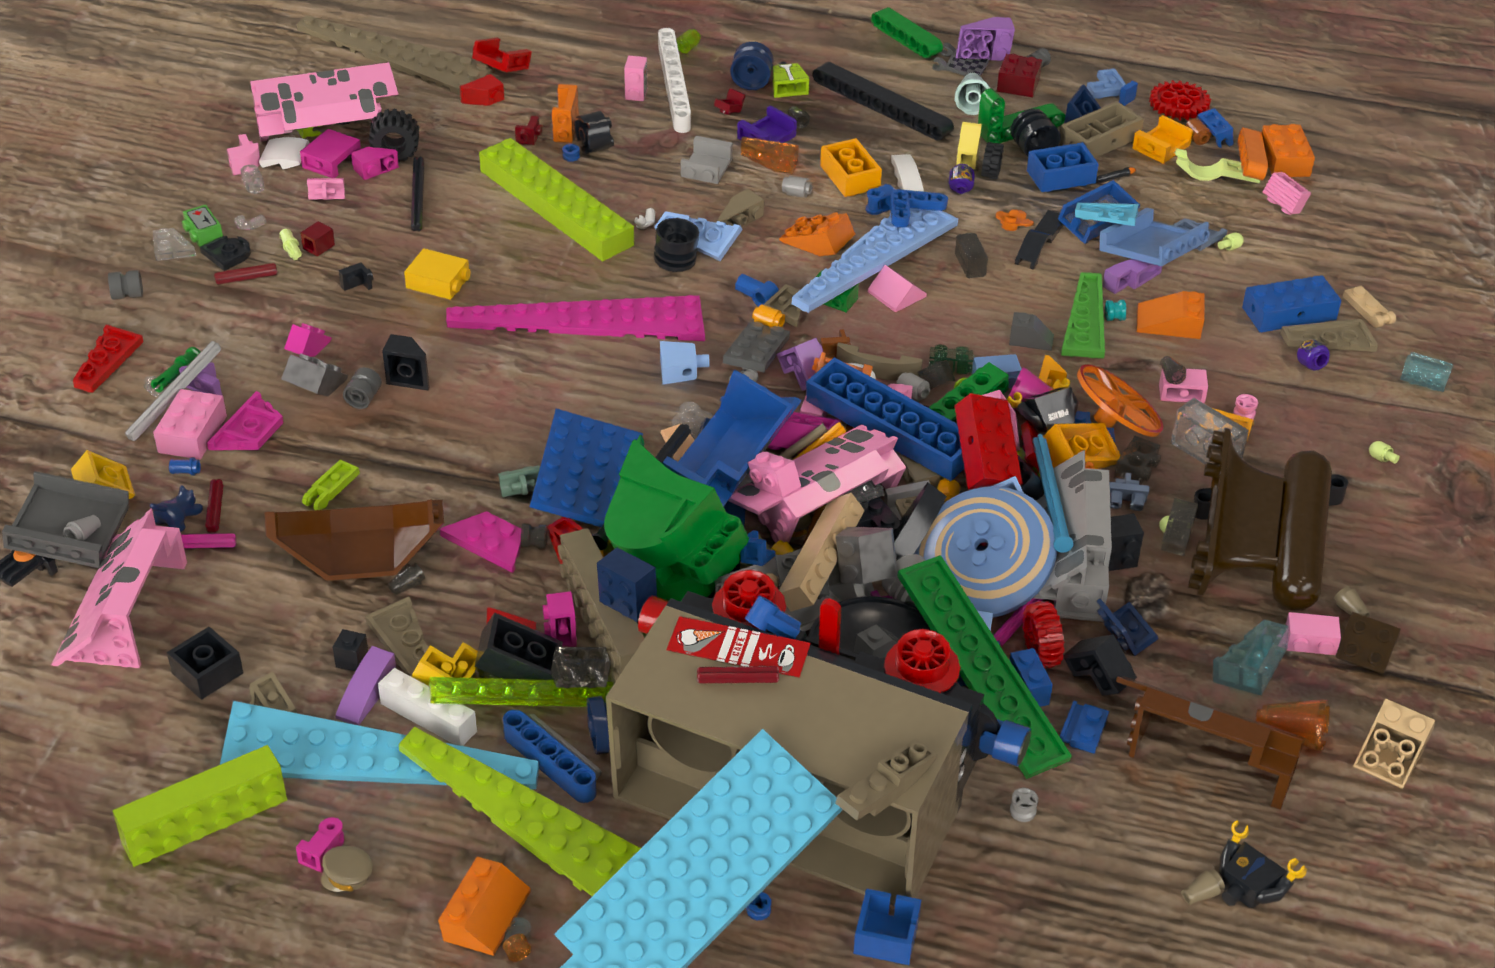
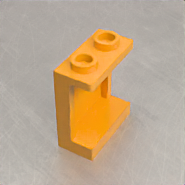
[1132,115,1193,164]

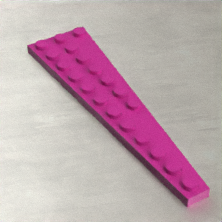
[446,295,705,341]

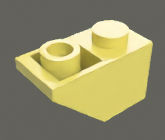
[956,122,982,169]

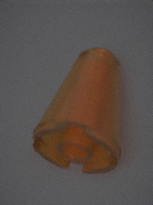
[1256,699,1330,751]

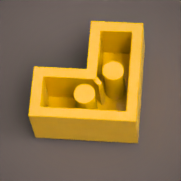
[411,642,478,701]

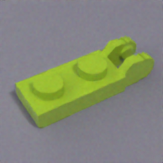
[302,460,360,510]

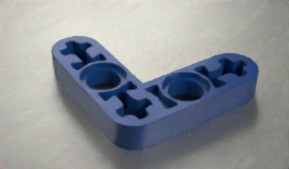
[890,189,948,227]

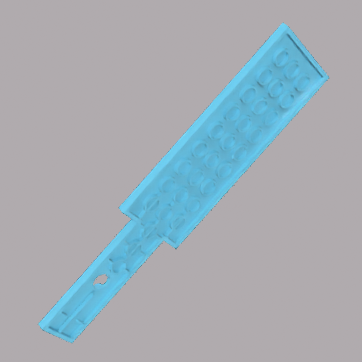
[554,729,843,968]

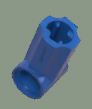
[735,274,779,306]
[745,595,801,639]

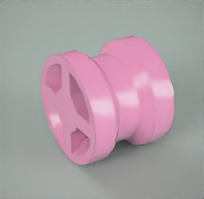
[1233,394,1258,419]

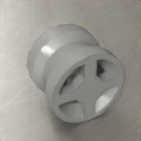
[1010,788,1038,822]

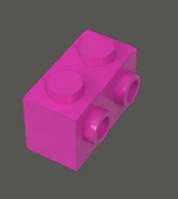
[542,591,577,649]

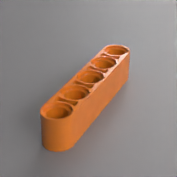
[1238,127,1268,181]

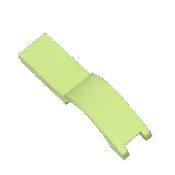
[1175,148,1261,183]

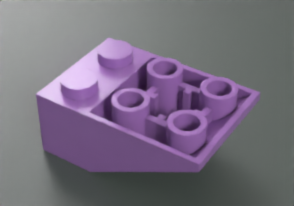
[955,17,1015,61]

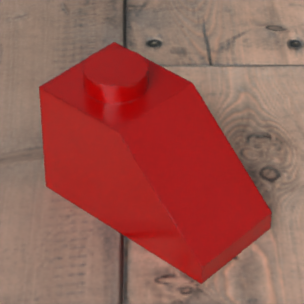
[459,74,505,106]

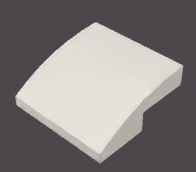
[259,137,310,169]

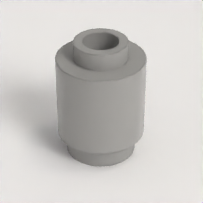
[782,176,812,198]
[897,372,930,401]

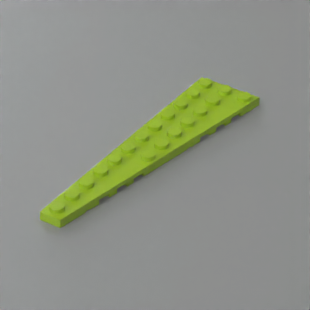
[399,726,641,896]

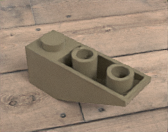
[716,189,764,227]

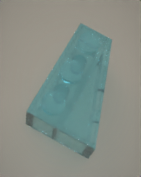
[1213,620,1288,696]

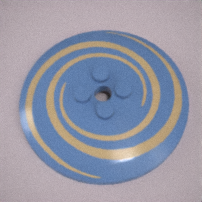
[914,487,1057,618]

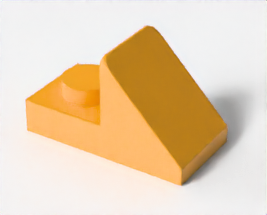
[1039,355,1067,387]

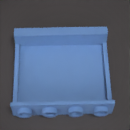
[1100,208,1209,266]

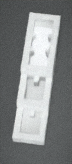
[891,154,924,192]

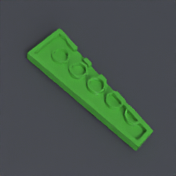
[1061,272,1105,358]

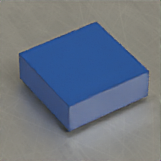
[1119,81,1138,106]

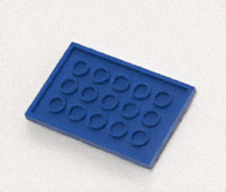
[529,409,643,527]

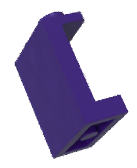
[737,105,797,154]

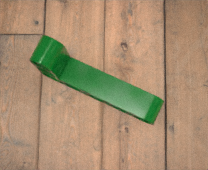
[978,88,1066,144]

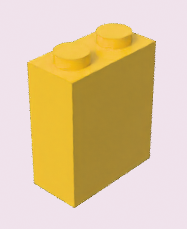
[404,248,471,300]

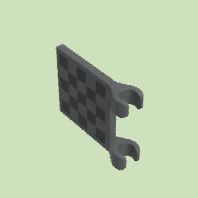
[932,43,990,77]

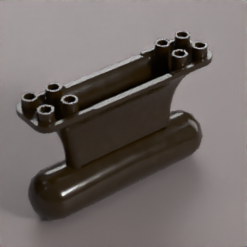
[1188,428,1332,610]

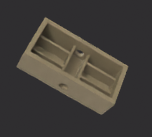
[1059,101,1144,158]

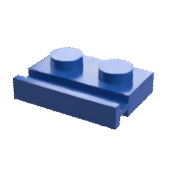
[1060,700,1109,754]

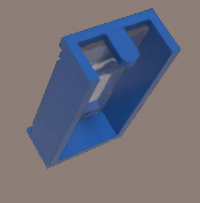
[1058,180,1140,244]

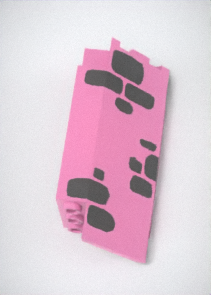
[250,62,399,142]
[728,425,906,543]
[51,508,187,668]

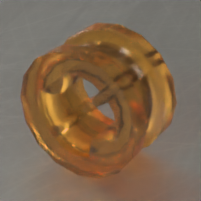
[503,934,532,962]

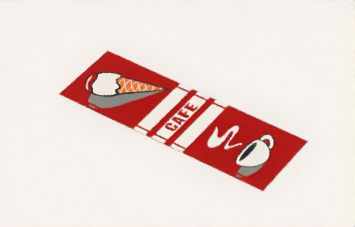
[666,616,811,678]

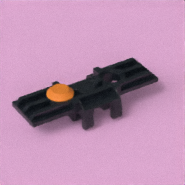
[0,550,58,587]

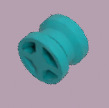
[1105,300,1126,321]

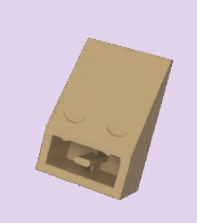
[1353,698,1435,789]

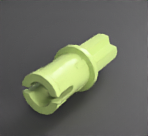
[279,229,302,260]

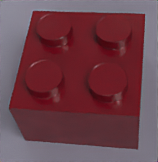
[997,54,1042,98]

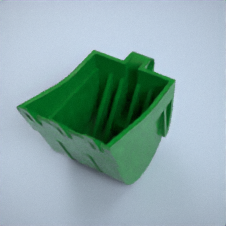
[604,435,749,602]

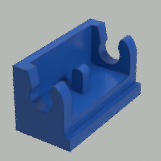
[1198,108,1233,148]

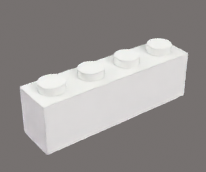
[378,668,477,746]

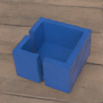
[853,888,922,965]

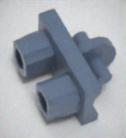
[1109,473,1149,511]

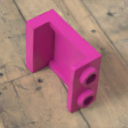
[300,129,361,178]

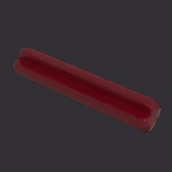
[214,263,277,285]
[205,479,224,533]
[697,666,779,684]

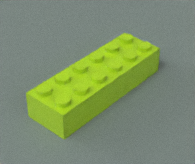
[112,745,287,867]

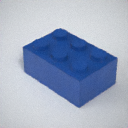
[1027,142,1099,192]

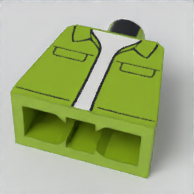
[772,62,809,98]

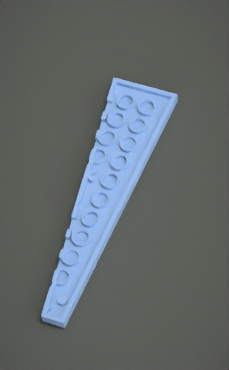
[791,208,958,313]

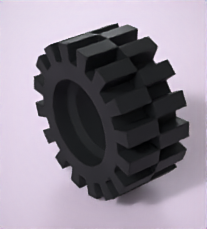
[981,142,1004,179]

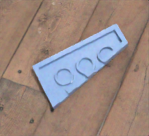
[654,211,743,261]

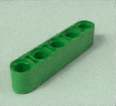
[871,7,943,59]

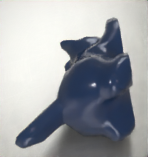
[150,485,203,532]

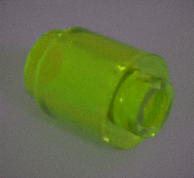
[676,29,701,53]

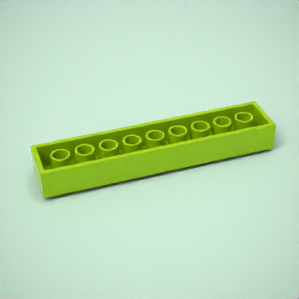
[479,138,634,262]

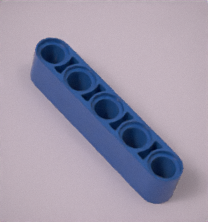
[503,709,597,803]

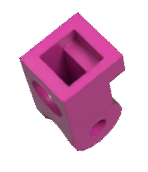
[296,817,344,873]

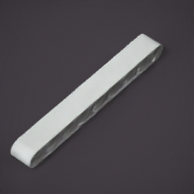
[658,28,691,133]

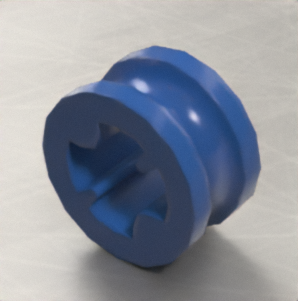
[562,144,580,162]
[746,892,771,920]

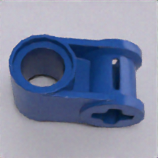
[865,184,896,215]

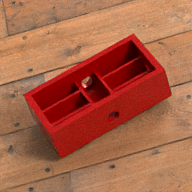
[954,393,1023,490]

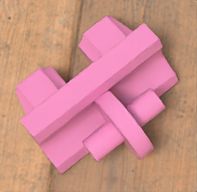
[307,178,345,200]

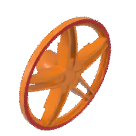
[1077,364,1163,437]

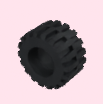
[369,109,419,162]

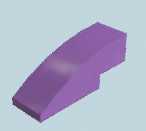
[1102,259,1162,294]
[335,646,396,725]

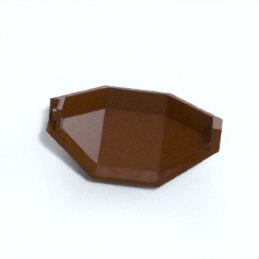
[264,499,444,581]

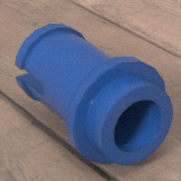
[169,457,201,476]

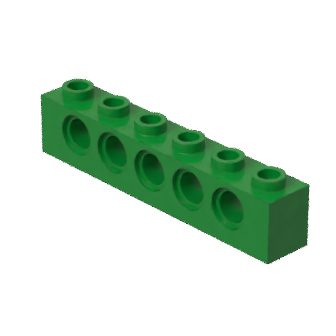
[929,362,1009,423]

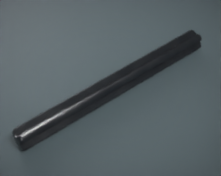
[411,156,424,232]

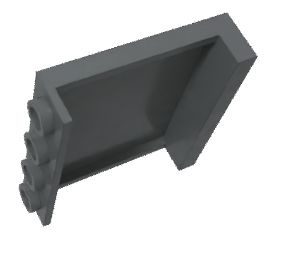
[2,471,129,568]

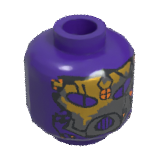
[949,164,975,194]
[1297,339,1330,371]

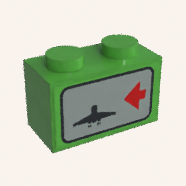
[182,204,223,247]

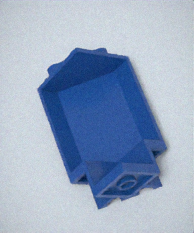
[662,370,802,506]

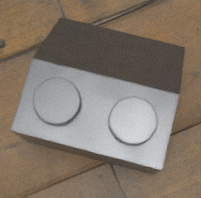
[836,527,898,584]

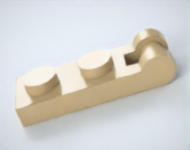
[1343,286,1396,328]

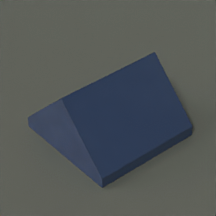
[1065,84,1101,125]

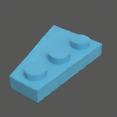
[1075,203,1139,226]

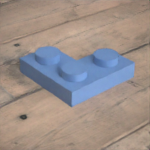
[1087,68,1126,99]

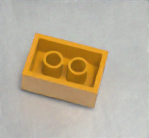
[820,138,882,197]

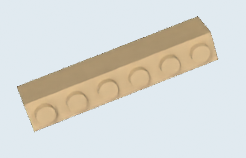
[779,493,865,612]

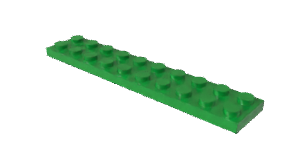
[897,555,1072,779]

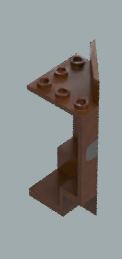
[1116,677,1306,810]

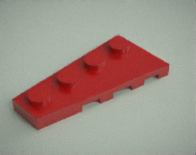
[73,324,144,393]

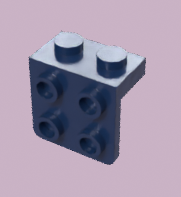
[1096,598,1159,656]

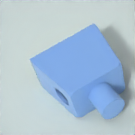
[660,341,709,384]

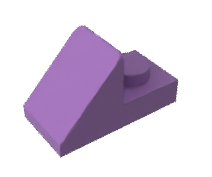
[179,362,222,395]

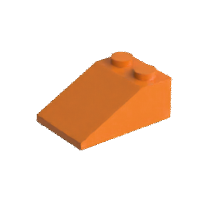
[1136,291,1205,339]

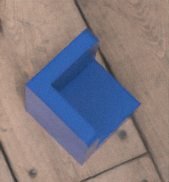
[741,530,775,566]

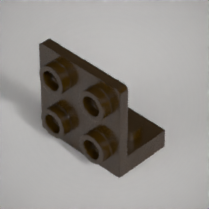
[1336,612,1401,675]

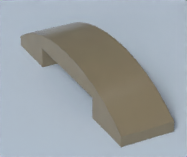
[837,343,923,381]

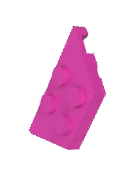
[207,391,284,450]
[440,511,524,573]

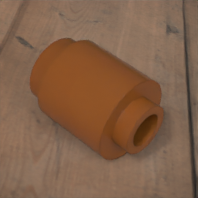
[1185,118,1211,145]

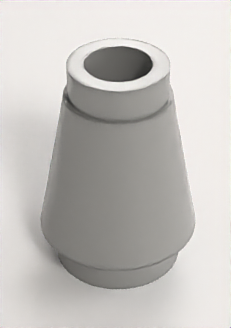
[63,515,101,541]

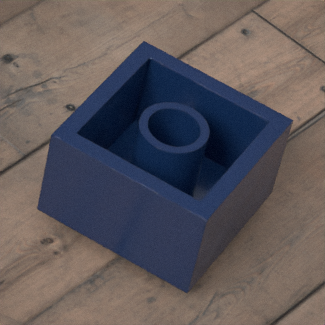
[597,547,657,622]

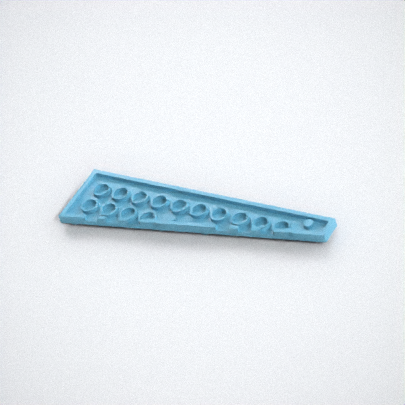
[220,701,539,789]

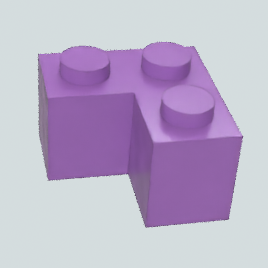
[776,338,823,391]

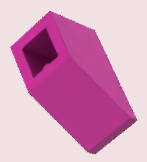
[351,147,399,180]
[284,323,332,357]

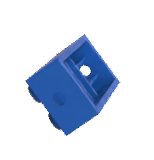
[1242,275,1342,333]

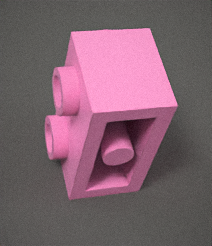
[748,452,801,497]

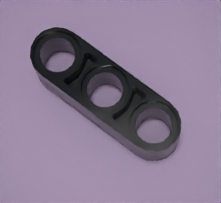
[1017,454,1044,501]

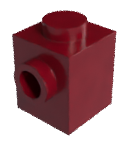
[300,221,335,257]

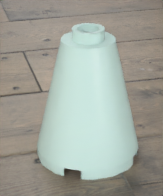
[955,73,990,115]

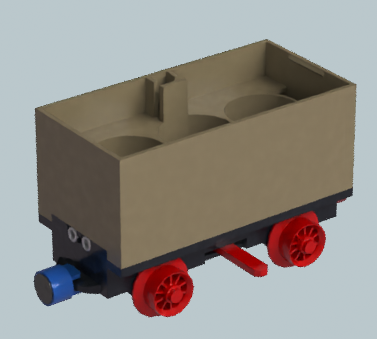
[606,570,1031,906]

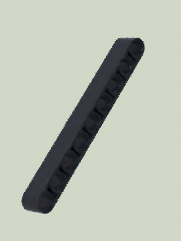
[812,62,954,141]

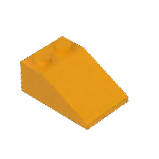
[1043,423,1123,469]

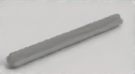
[125,341,221,441]

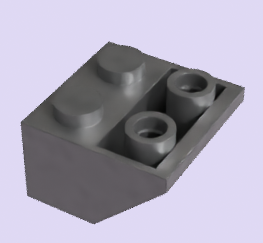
[281,353,348,397]

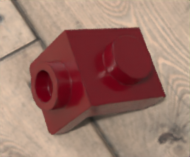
[714,89,746,115]
[515,116,542,145]

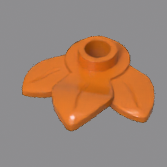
[995,209,1034,231]

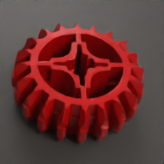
[1022,601,1065,669]

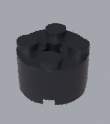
[574,111,614,154]

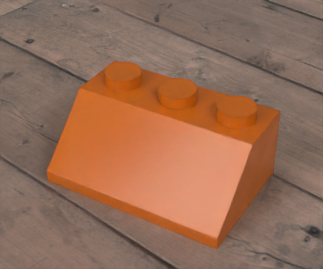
[438,856,531,956]

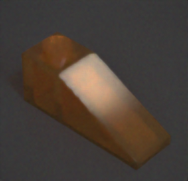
[741,137,799,174]

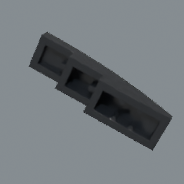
[893,482,947,561]

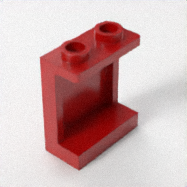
[472,38,532,72]

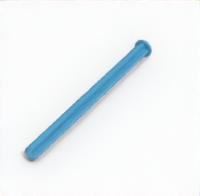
[1033,434,1073,553]

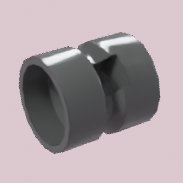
[108,270,143,300]
[343,367,382,409]

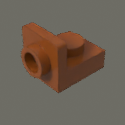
[820,329,851,359]

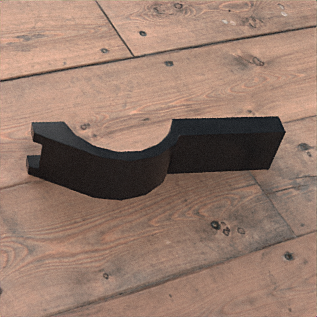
[1015,210,1064,270]

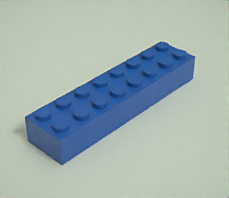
[806,357,973,481]

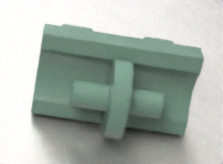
[498,465,540,497]

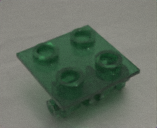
[928,344,973,374]

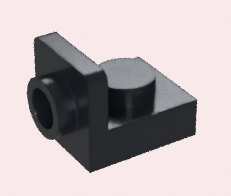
[339,262,374,291]

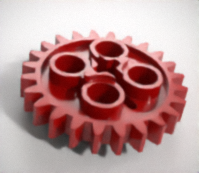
[1149,80,1211,121]

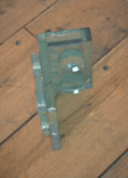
[1400,352,1453,392]

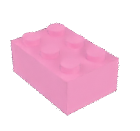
[153,389,227,460]

